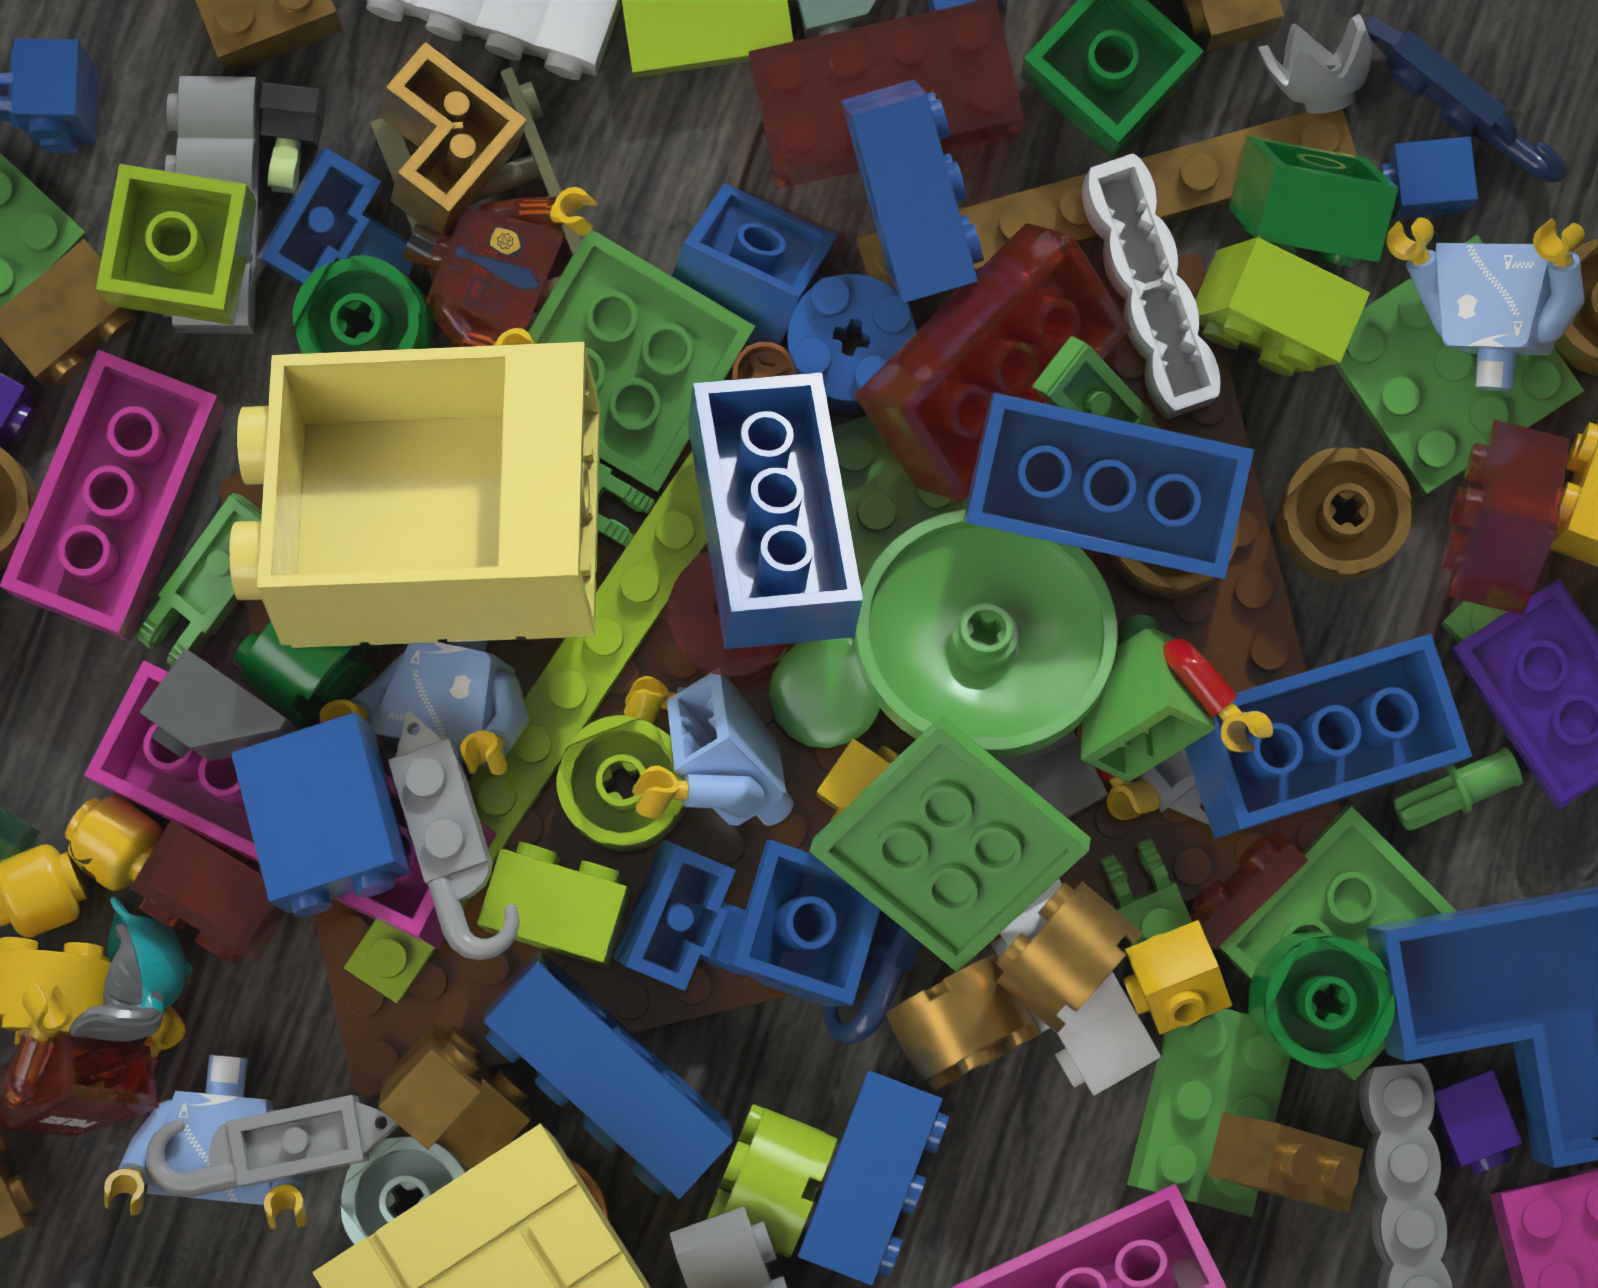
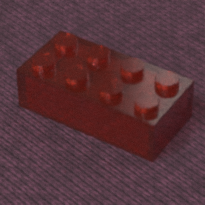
[748,0,1024,190]
[854,223,1131,503]

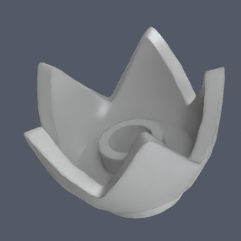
[1258,14,1372,114]

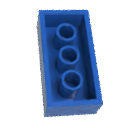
[688,373,863,649]
[963,393,1254,579]
[1185,634,1472,839]
[483,950,733,1199]

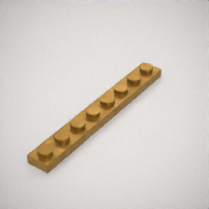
[857,108,1357,290]

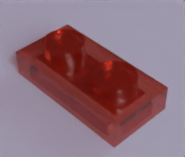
[1190,829,1309,950]

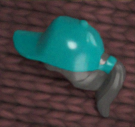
[69,896,192,1041]

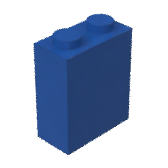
[231,712,412,917]

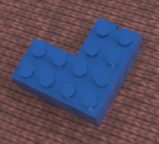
[1366,886,1598,1168]

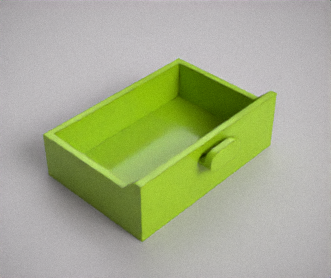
[622,0,795,78]

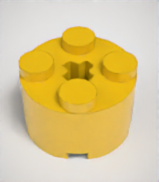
[0,937,111,1050]

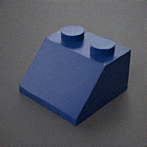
[672,183,838,346]
[729,840,880,1007]

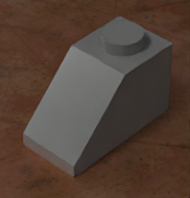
[140,648,301,761]

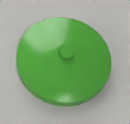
[854,509,1118,759]

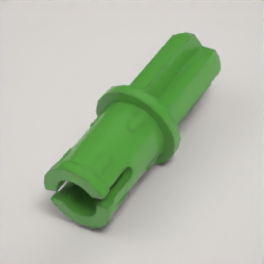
[1393,747,1523,831]

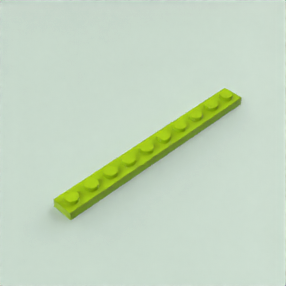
[344,451,708,1004]

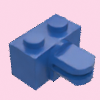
[0,38,99,153]
[256,148,413,286]
[612,839,746,991]

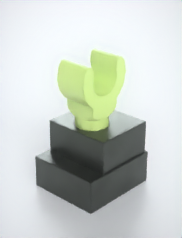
[260,82,327,194]

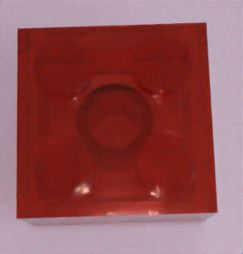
[1442,420,1569,616]
[130,821,287,964]

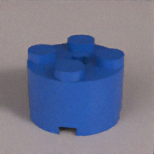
[788,274,916,414]

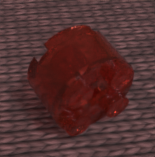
[668,552,793,684]

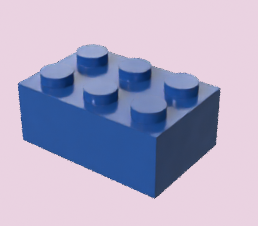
[841,80,984,303]
[798,1070,949,1285]

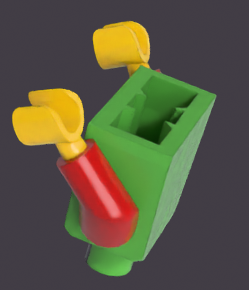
[1077,615,1273,820]

